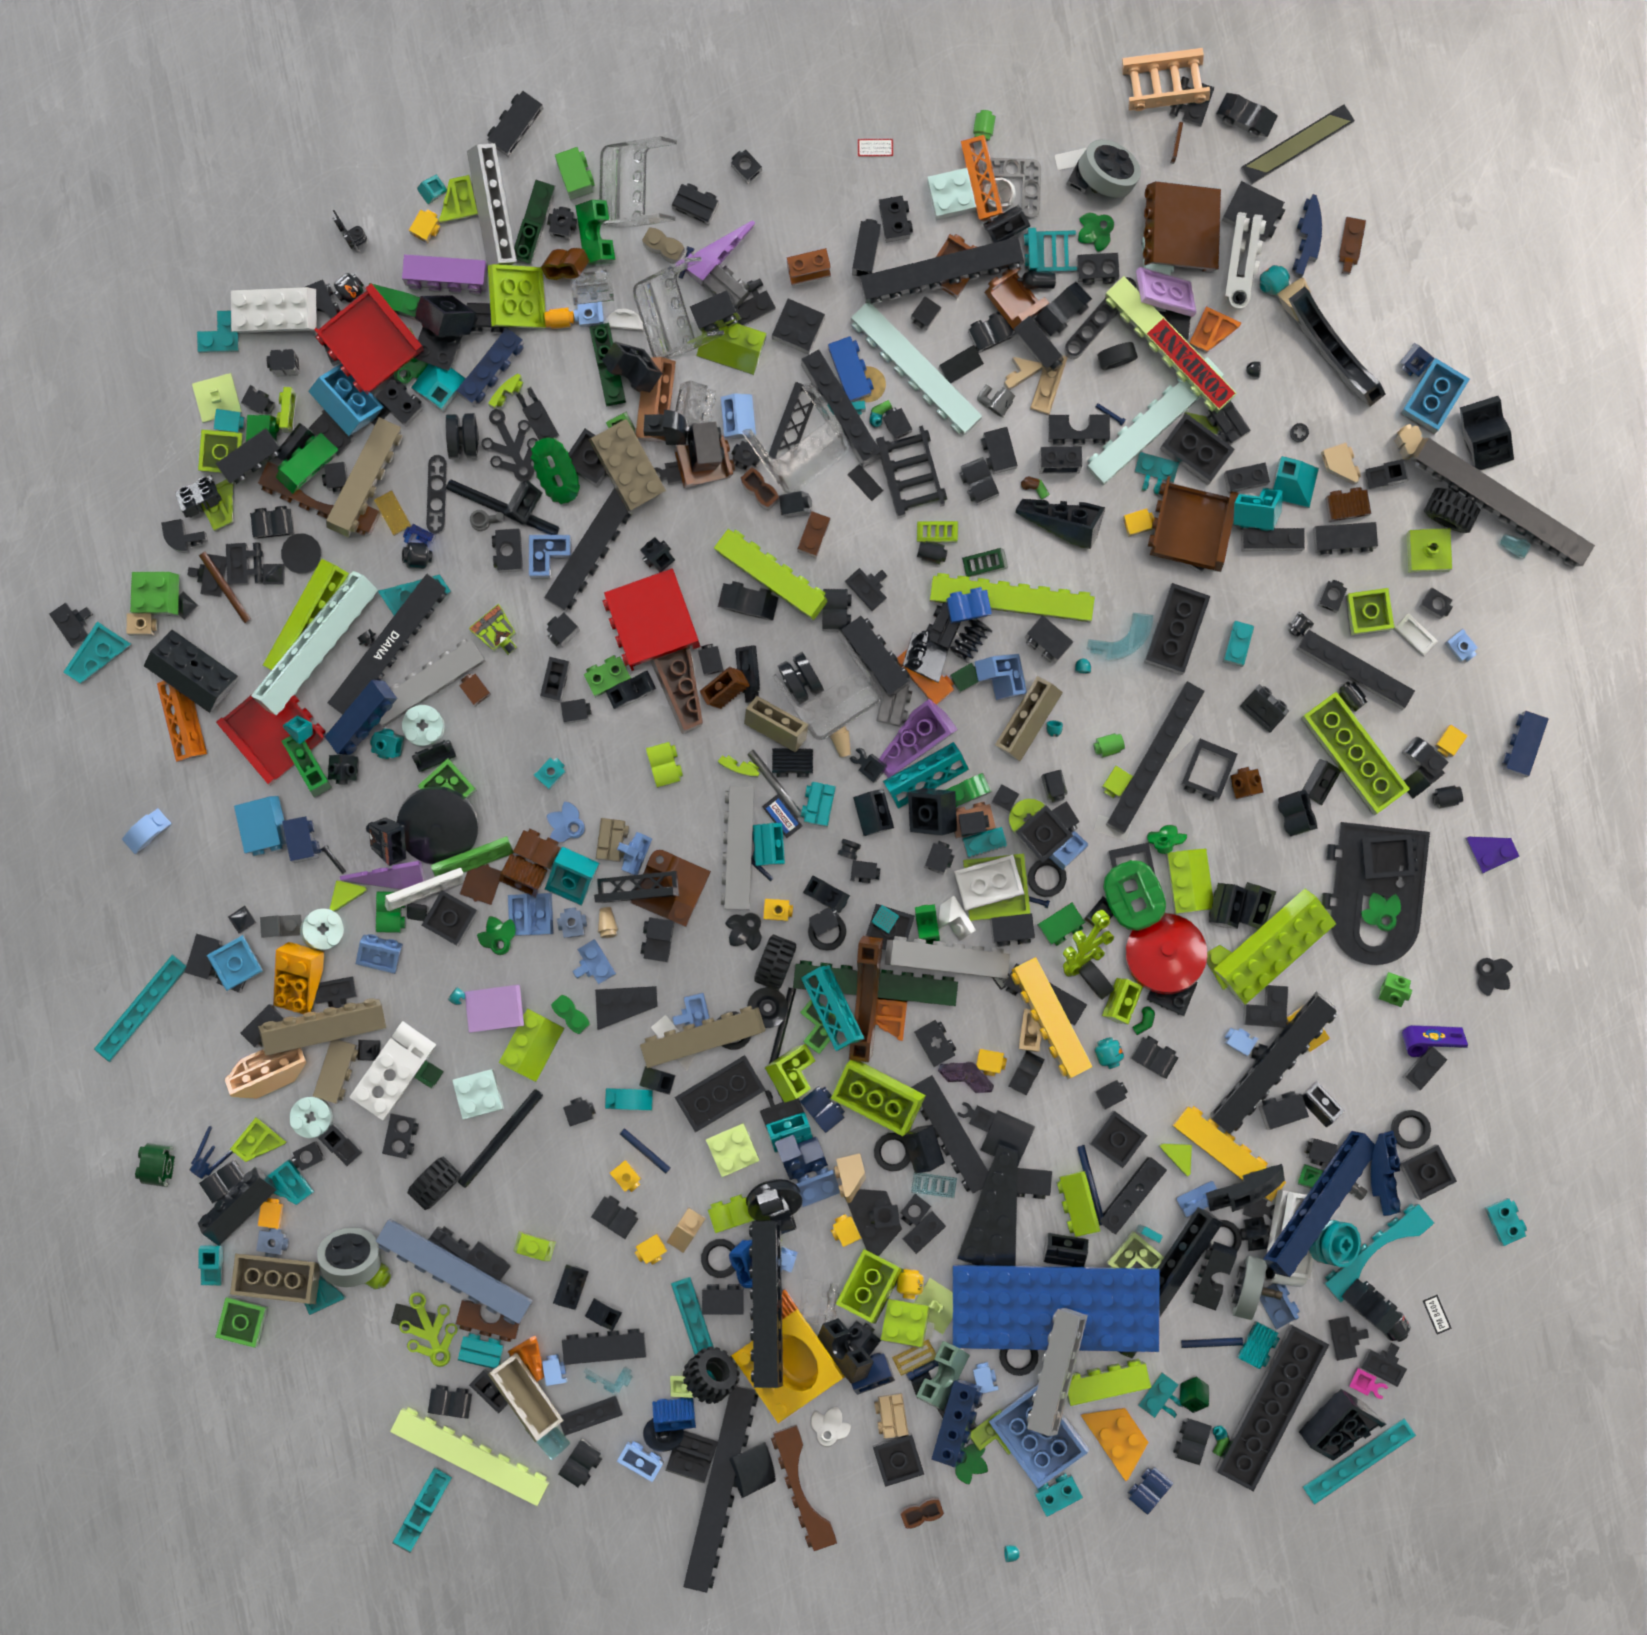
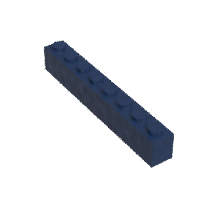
[1263,1131,1375,1277]

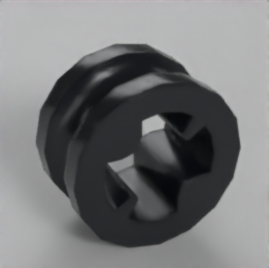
[1290,423,1309,442]

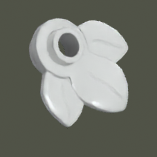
[811,1407,851,1447]

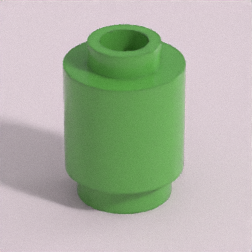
[973,110,996,141]
[1093,733,1125,758]

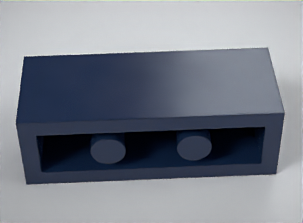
[1502,711,1549,777]

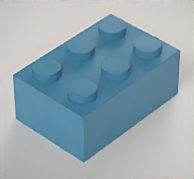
[1401,358,1470,434]
[308,364,384,436]

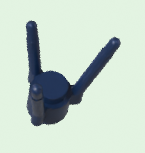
[189,1126,234,1179]

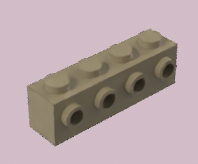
[995,676,1063,761]

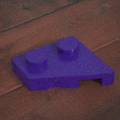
[1465,836,1520,874]

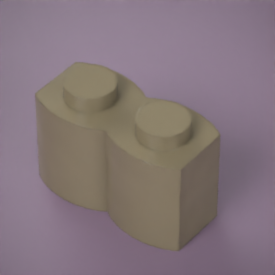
[642,227,685,264]

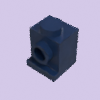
[1400,343,1434,377]

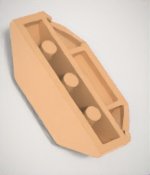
[225,1048,306,1099]

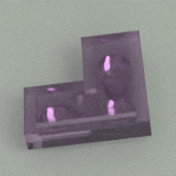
[938,1062,994,1093]

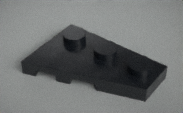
[595,986,658,1030]

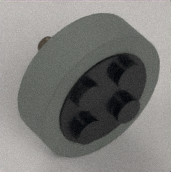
[1078,139,1141,198]
[317,1227,381,1287]
[1231,1256,1283,1320]

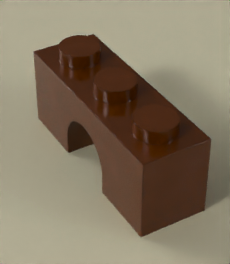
[456,1299,521,1342]

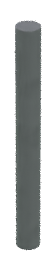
[747,749,802,818]

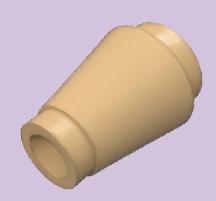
[830,726,851,757]
[598,907,618,938]

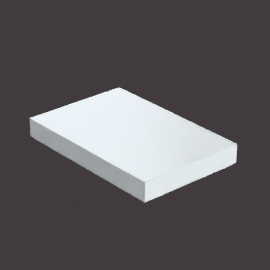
[954,855,1024,911]

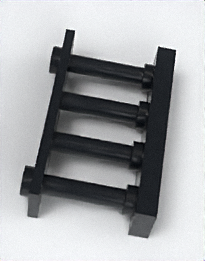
[876,425,947,519]
[1100,1156,1167,1234]

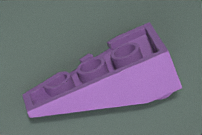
[879,699,958,778]

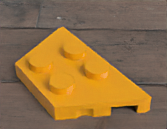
[1081,1408,1149,1481]

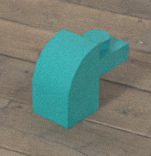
[605,1088,653,1110]
[198,1245,224,1286]

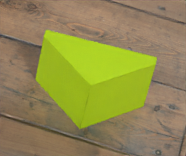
[330,880,368,912]
[1159,1143,1192,1177]

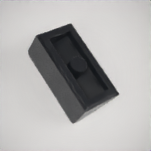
[939,345,984,384]
[503,481,543,525]
[1302,759,1341,806]
[1302,1081,1345,1127]

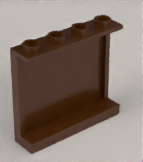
[1143,181,1221,272]
[1147,476,1239,572]

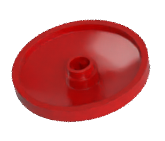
[1125,913,1208,994]

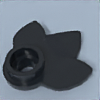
[725,913,762,951]
[1476,958,1513,996]

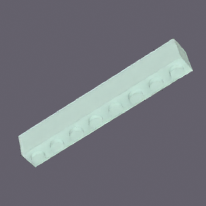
[851,302,982,436]
[1087,357,1224,486]
[251,571,378,715]

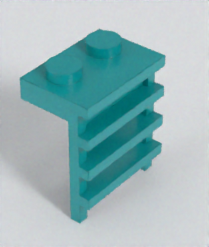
[1024,228,1077,272]

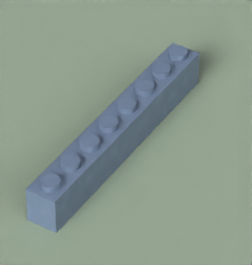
[376,1219,533,1324]

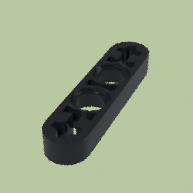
[426,455,447,535]

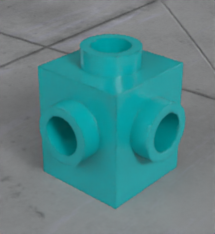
[370,728,405,759]

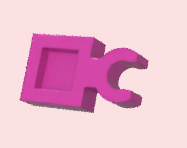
[1349,1368,1388,1399]

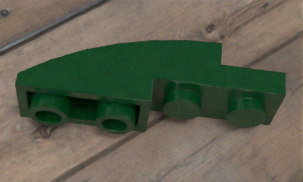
[514,179,555,264]
[589,323,626,407]

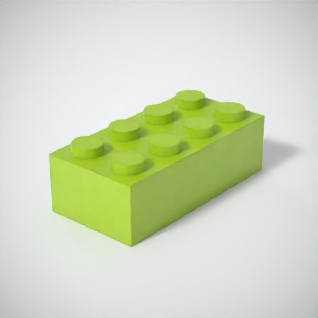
[831,1060,926,1136]
[1067,1359,1151,1406]

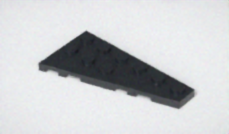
[957,1144,1018,1266]

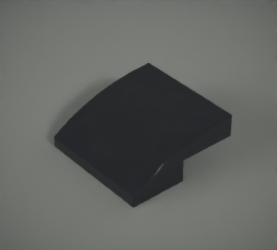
[980,1110,1035,1165]
[665,1431,718,1483]
[729,1442,776,1498]

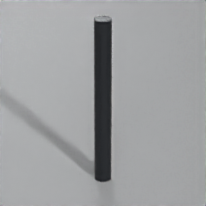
[769,987,796,1064]

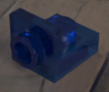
[403,524,436,544]

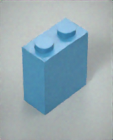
[234,796,287,856]

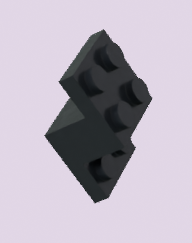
[1460,396,1514,470]

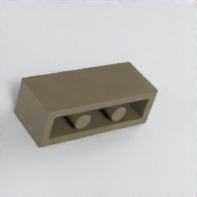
[744,696,808,752]
[313,1039,359,1104]

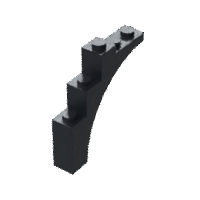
[1289,287,1386,407]

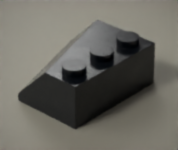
[1299,1389,1387,1461]

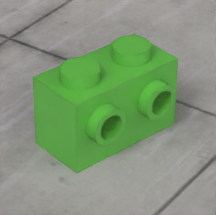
[584,655,631,698]

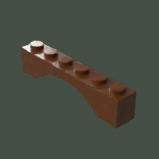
[258,462,381,536]
[849,936,883,1062]
[771,1424,837,1551]

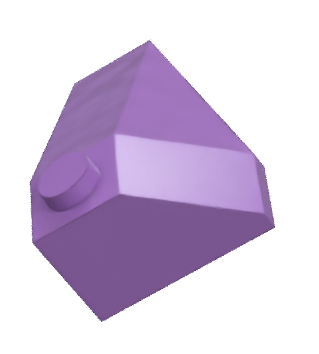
[683,220,755,285]
[340,861,425,890]

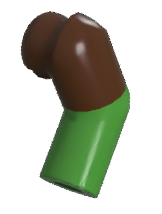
[1021,476,1050,500]

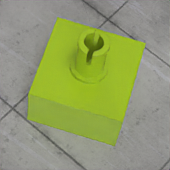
[1407,528,1452,573]

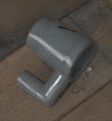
[977,384,1015,417]
[470,510,505,531]

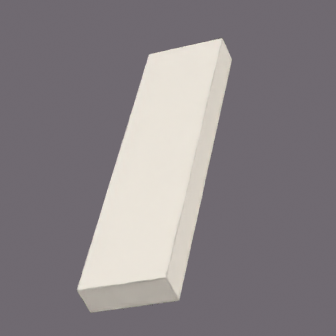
[385,868,464,911]

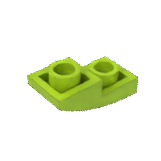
[488,373,524,409]
[717,755,760,778]

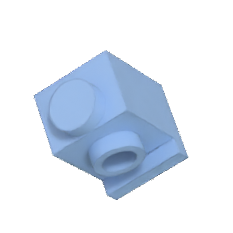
[574,302,604,327]
[1445,629,1478,662]
[1225,1028,1258,1056]
[781,1247,798,1272]
[542,1354,568,1386]
[973,1362,999,1393]

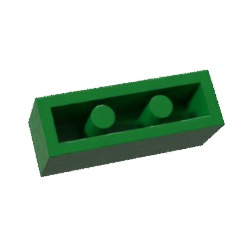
[276,433,338,494]

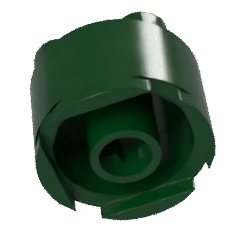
[135,1143,175,1187]

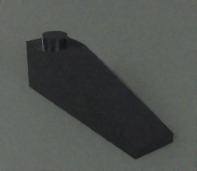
[1015,499,1105,549]

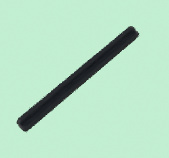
[446,479,560,535]
[458,1089,543,1188]

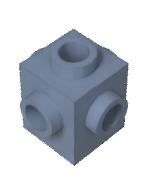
[557,907,587,938]
[256,1228,289,1258]

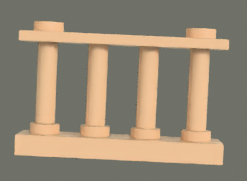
[1122,48,1210,111]

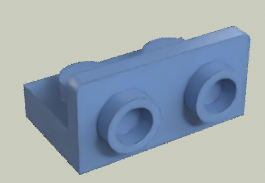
[355,934,403,974]
[796,1167,840,1207]
[1176,1181,1217,1217]
[1260,1283,1300,1330]

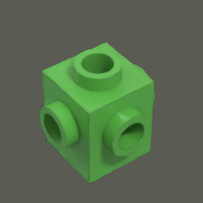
[1378,972,1412,1007]

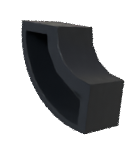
[1216,93,1278,138]
[1034,282,1092,336]
[718,581,779,621]

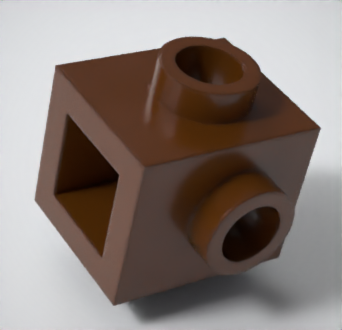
[1230,767,1264,799]

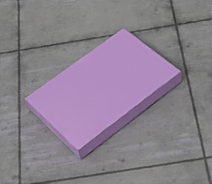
[1136,267,1197,317]
[465,985,524,1032]

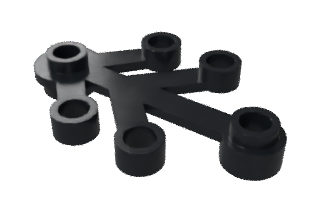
[481,409,538,482]

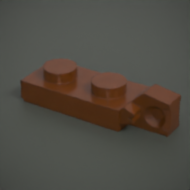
[1338,217,1366,275]

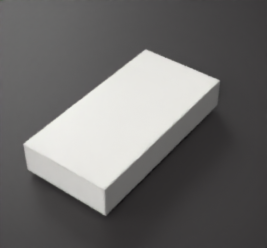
[1394,613,1438,656]

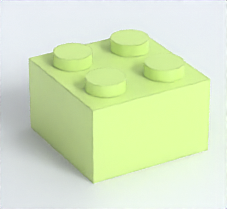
[706,1123,760,1177]

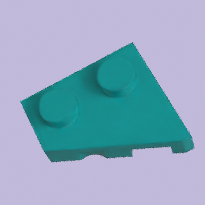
[267,1159,314,1205]
[304,1275,346,1315]

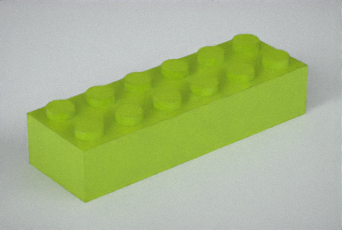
[1301,692,1410,815]
[1214,888,1336,1005]

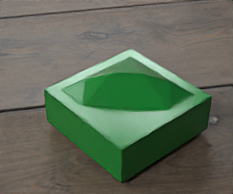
[1298,1164,1324,1189]

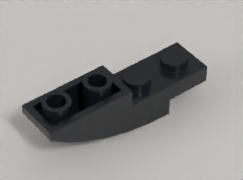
[1206,1164,1285,1212]

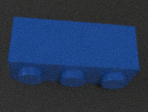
[828,336,874,402]

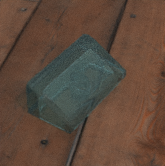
[525,1427,570,1460]

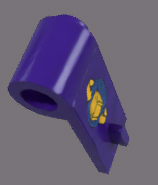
[1402,1025,1468,1057]

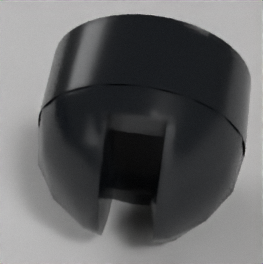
[1246,361,1261,378]

